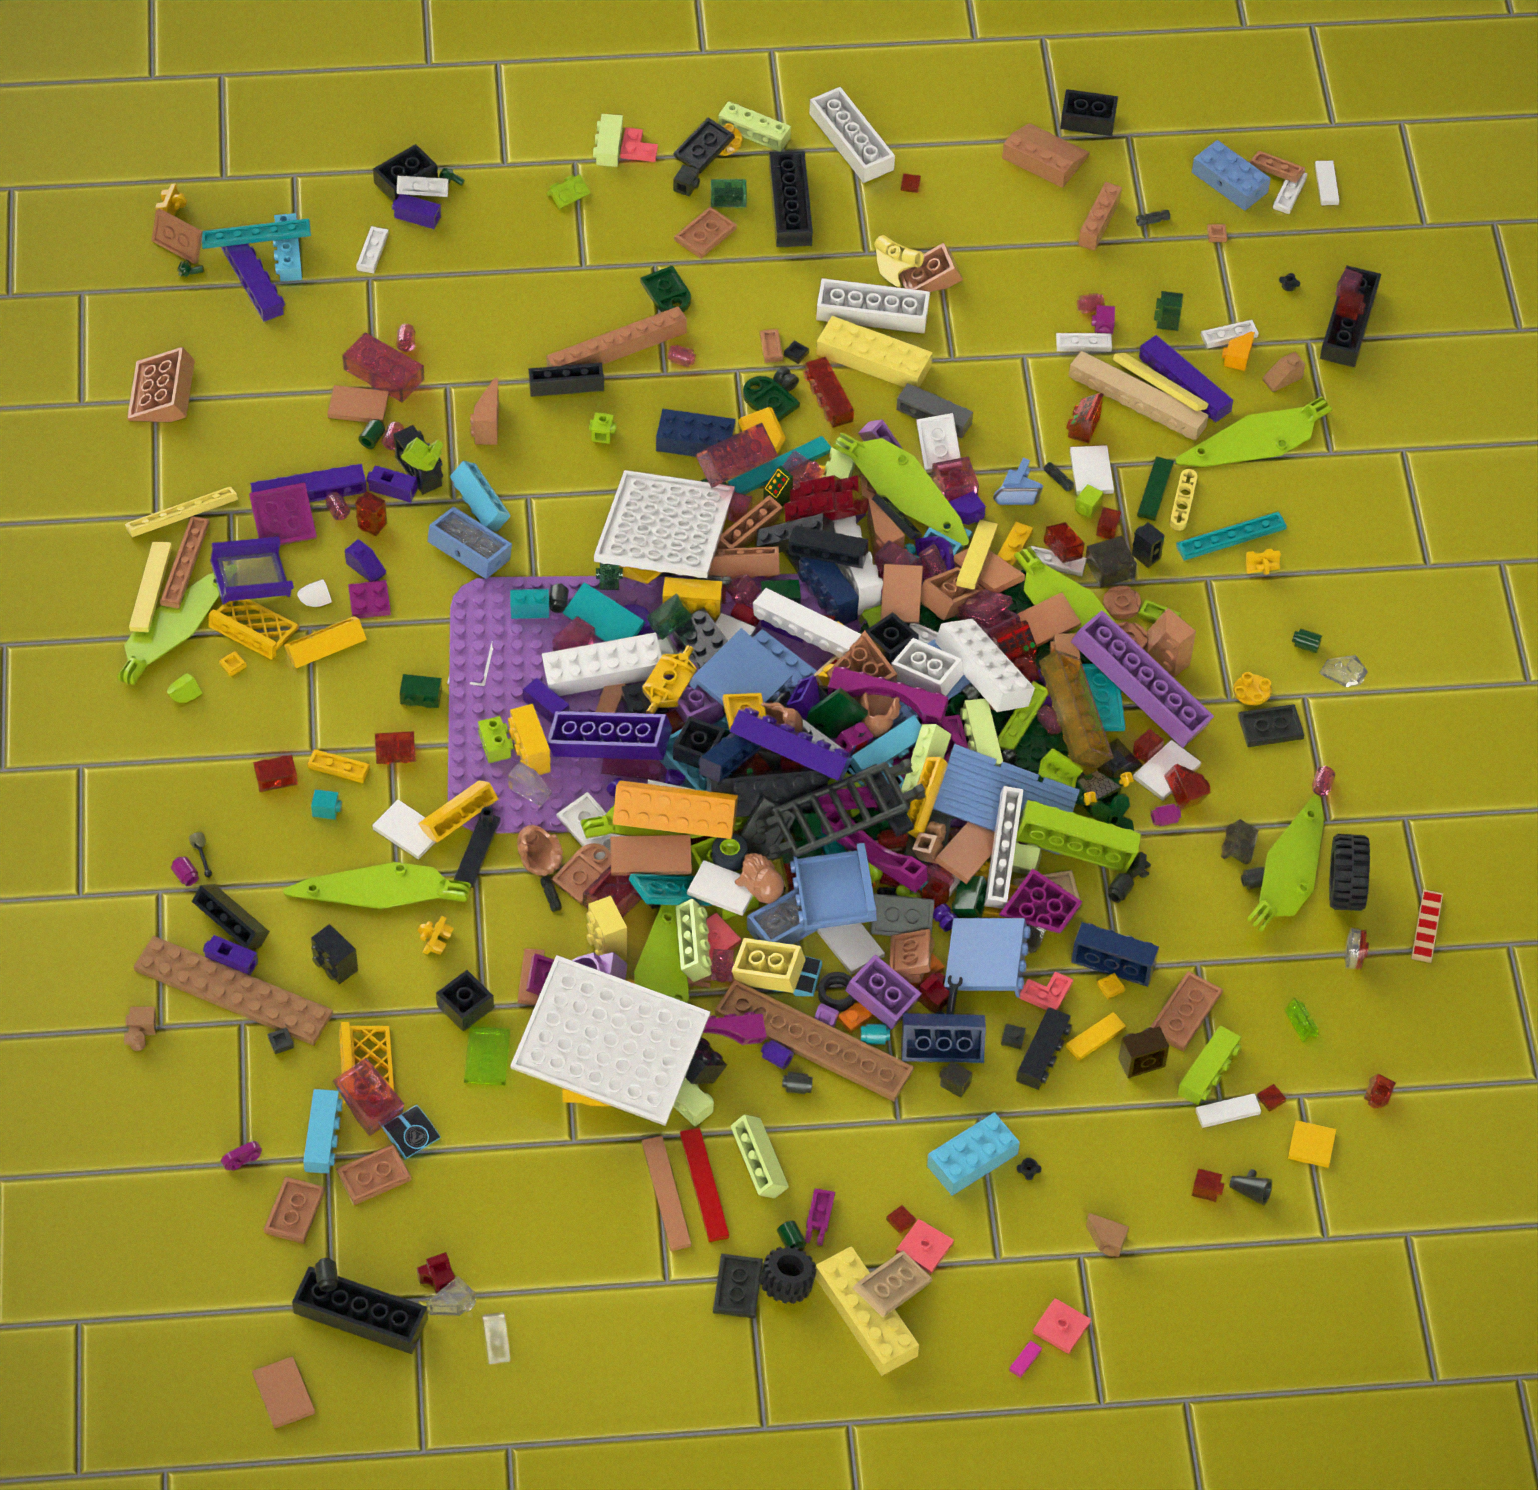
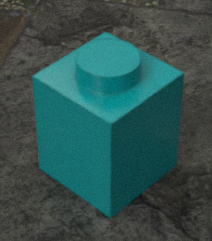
[311,790,342,820]

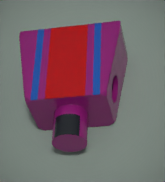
[835,722,874,757]

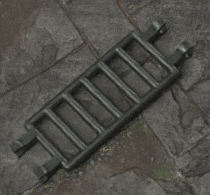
[755,758,926,861]

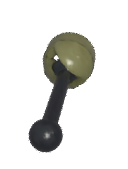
[189,832,212,877]

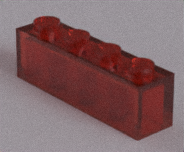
[803,357,854,428]

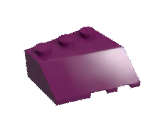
[999,868,1082,934]

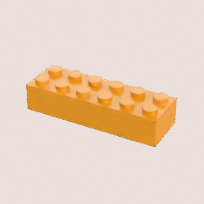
[613,781,738,839]

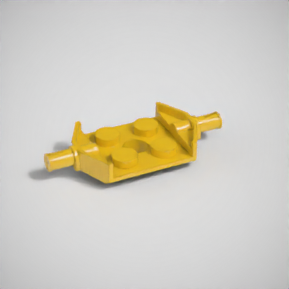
[642,645,697,714]

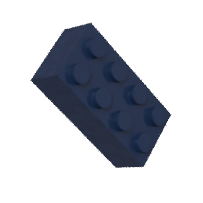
[656,409,736,461]
[798,557,859,625]
[1071,922,1159,987]
[901,1013,986,1063]

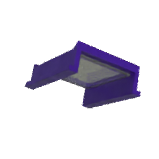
[210,537,294,605]

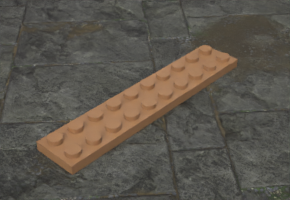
[134,936,333,1046]
[715,980,914,1102]

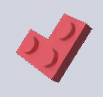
[620,127,658,162]
[1019,972,1073,1010]

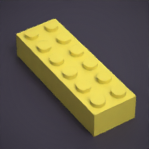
[816,316,933,388]
[815,1246,919,1376]

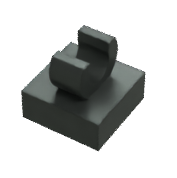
[1127,852,1151,879]

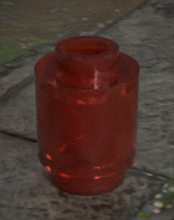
[877,829,908,850]

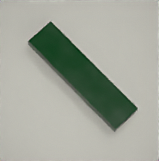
[1137,456,1174,521]

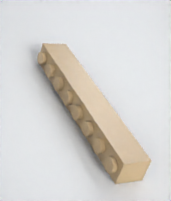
[1069,351,1208,441]

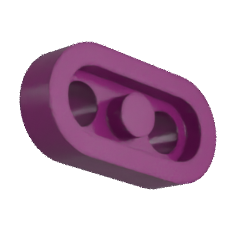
[221,1141,262,1171]

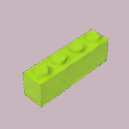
[1178,1025,1242,1106]

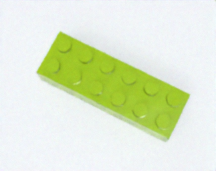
[1016,800,1141,873]

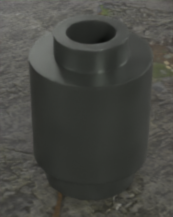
[549,584,569,613]
[1241,866,1265,890]
[1107,873,1134,903]
[782,1072,813,1094]
[315,1258,338,1292]

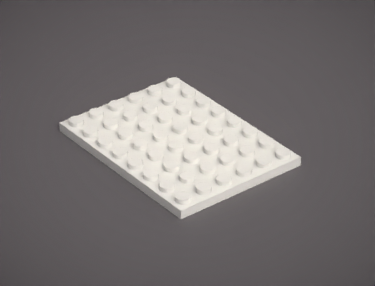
[594,470,735,578]
[510,955,710,1126]

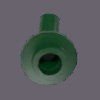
[439,167,465,186]
[177,259,204,277]

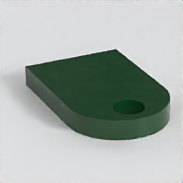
[640,265,691,312]
[743,376,800,422]
[806,687,868,738]

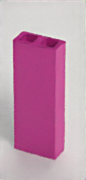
[1009,1341,1042,1378]

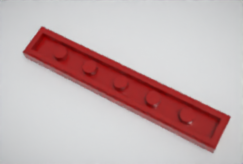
[680,1127,729,1242]

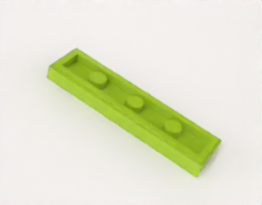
[998,681,1050,751]

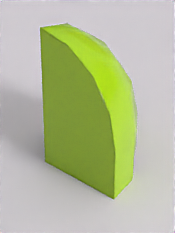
[167,673,203,703]

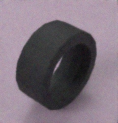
[818,972,856,1012]

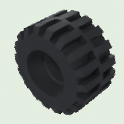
[760,1246,817,1304]

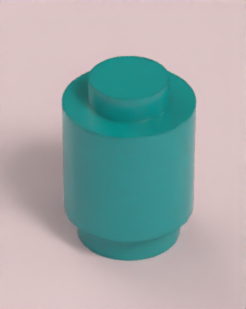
[861,1024,890,1045]

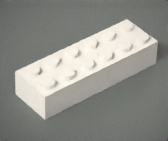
[809,87,895,183]
[816,279,930,333]
[833,516,883,615]
[935,619,1035,712]
[542,633,661,696]

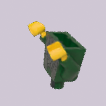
[1075,771,1134,815]

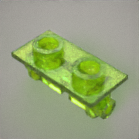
[1285,998,1319,1042]

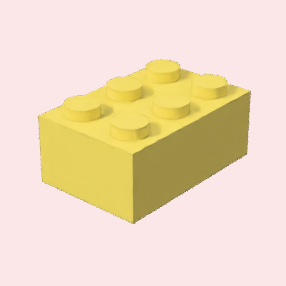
[586,896,627,961]
[732,938,806,993]

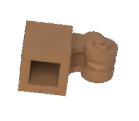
[912,821,946,864]
[124,1007,157,1051]

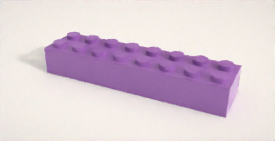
[1071,611,1214,748]

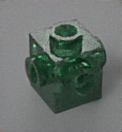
[596,562,623,590]

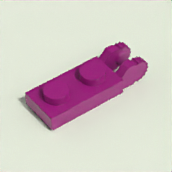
[805,1188,835,1246]

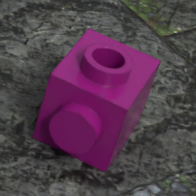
[1092,305,1115,335]

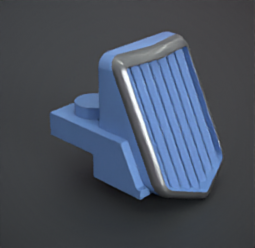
[993,457,1043,505]

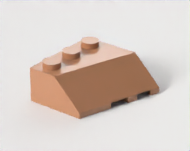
[1147,608,1196,677]
[827,631,897,702]

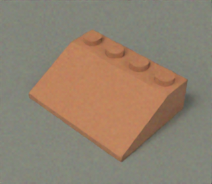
[1002,123,1090,188]
[127,347,195,422]

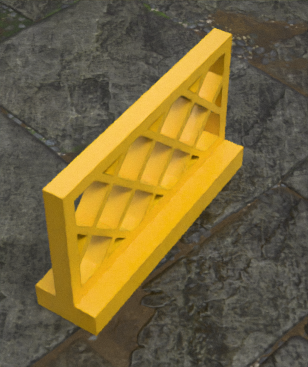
[208,599,299,660]
[339,1022,395,1103]

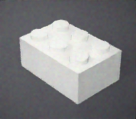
[892,638,964,696]

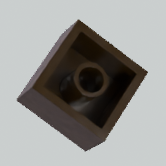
[1118,1026,1169,1078]

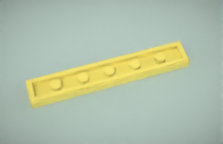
[1113,353,1208,411]
[125,487,238,537]
[956,520,998,590]
[129,542,172,632]

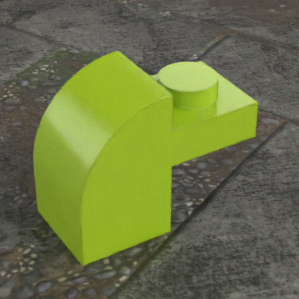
[401,438,444,471]

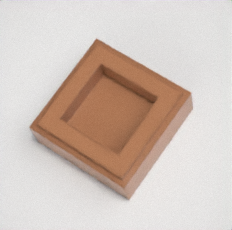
[1207,224,1227,242]

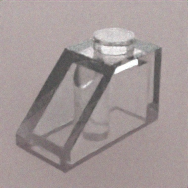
[1319,655,1368,687]
[508,762,552,807]
[426,1276,476,1316]
[483,1312,510,1364]

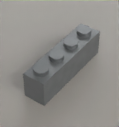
[896,383,973,438]

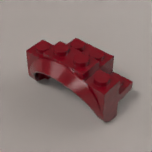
[784,475,869,522]

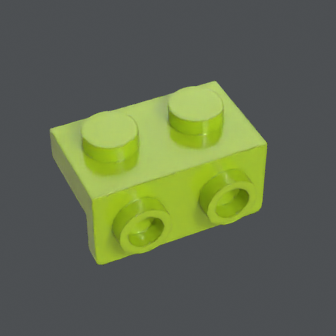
[546,174,591,210]
[1038,749,1083,788]

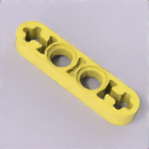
[1170,469,1197,531]

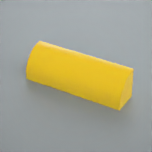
[284,616,367,668]
[907,757,948,839]
[418,780,498,843]

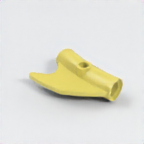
[875,235,924,288]

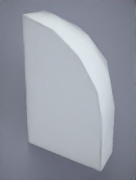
[297,580,332,607]

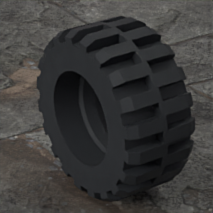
[1329,834,1370,911]

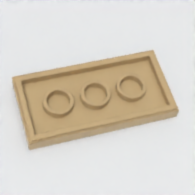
[853,1250,933,1317]

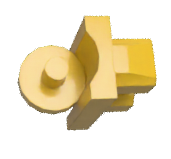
[155,184,187,216]
[1246,549,1281,575]
[418,915,454,955]

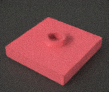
[706,913,741,962]
[896,1219,954,1274]
[1033,1298,1091,1354]

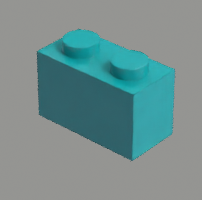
[510,589,549,619]

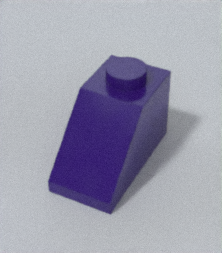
[949,491,986,525]
[345,539,386,582]
[786,675,820,720]

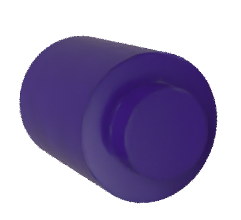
[761,1040,794,1070]

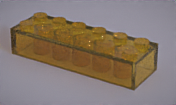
[1039,650,1114,769]

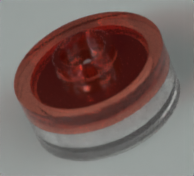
[1345,928,1369,970]

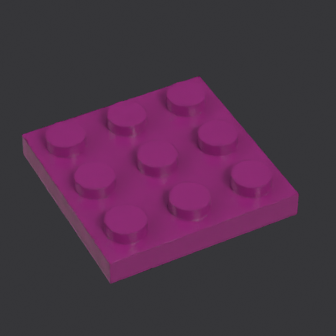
[249,482,317,545]

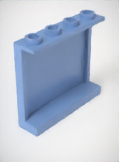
[689,628,794,706]
[790,843,877,931]
[944,918,1030,997]

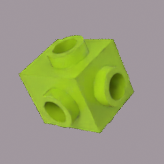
[589,412,617,444]

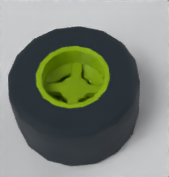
[712,833,748,872]

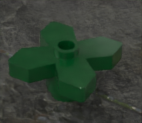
[1089,794,1134,831]

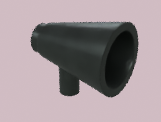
[1229,1169,1272,1206]

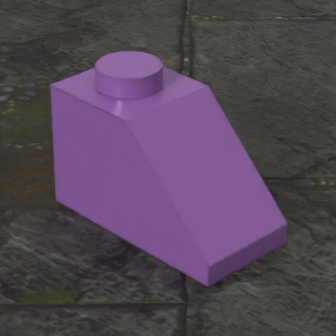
[858,419,902,449]

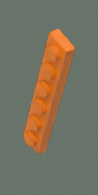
[837,953,945,1033]

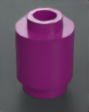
[1151,803,1181,827]
[171,856,199,886]

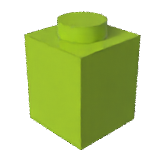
[1075,484,1104,518]

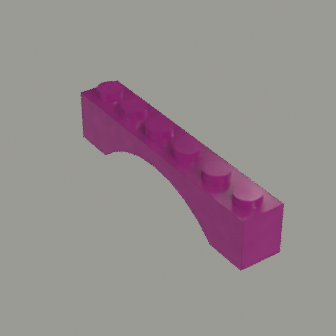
[828,667,948,726]
[821,811,928,893]
[703,1012,767,1045]

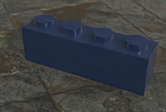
[699,733,761,782]

